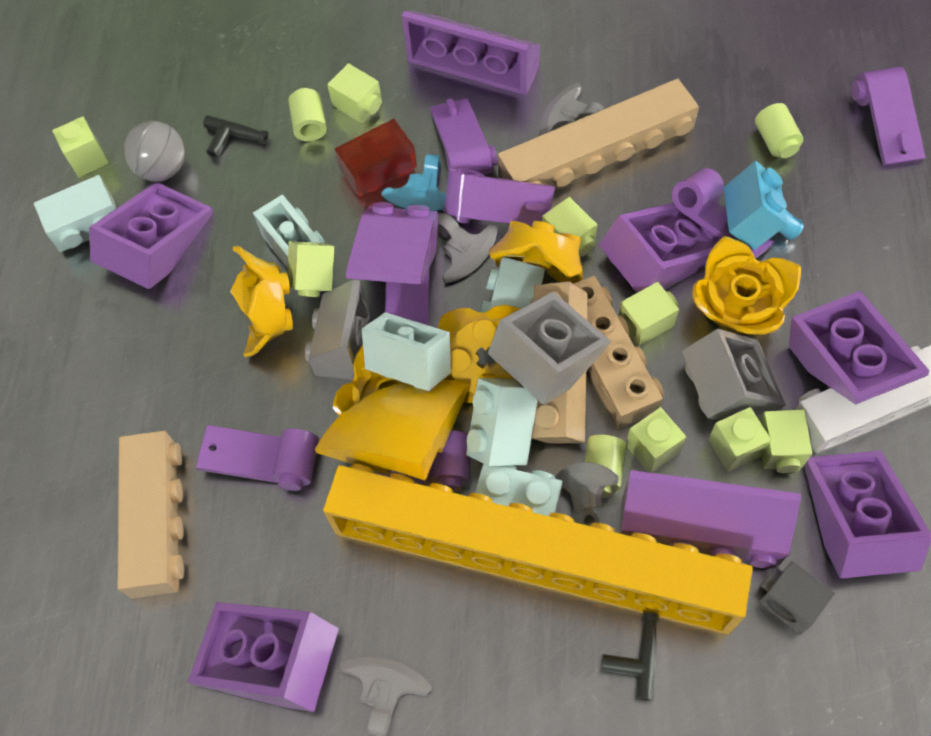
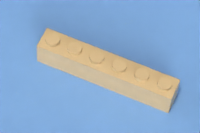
[498,78,699,187]

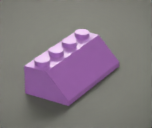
[402,11,540,95]
[619,470,801,568]

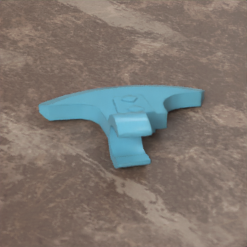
[381,154,446,211]

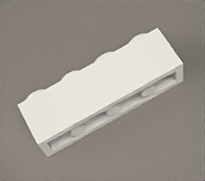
[795,345,931,455]

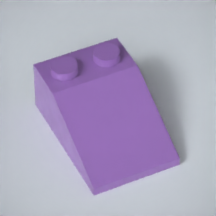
[89,182,213,289]
[346,202,438,284]
[599,203,720,293]
[788,291,930,405]
[804,451,931,579]
[188,602,339,712]

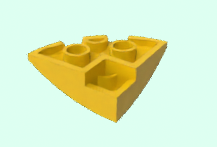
[315,379,469,480]

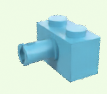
[724,161,804,250]

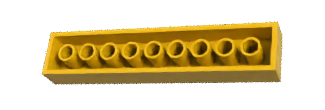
[323,464,753,635]

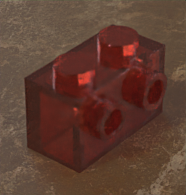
[334,119,417,197]

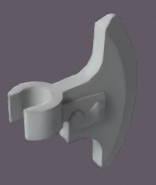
[539,83,604,136]
[437,213,498,283]
[555,462,619,526]
[340,657,432,736]

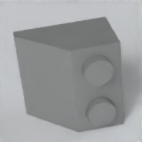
[305,279,370,380]
[487,291,611,405]
[682,329,786,421]

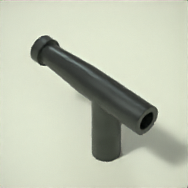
[203,115,269,158]
[601,612,659,701]

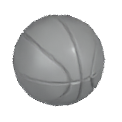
[123,121,185,182]

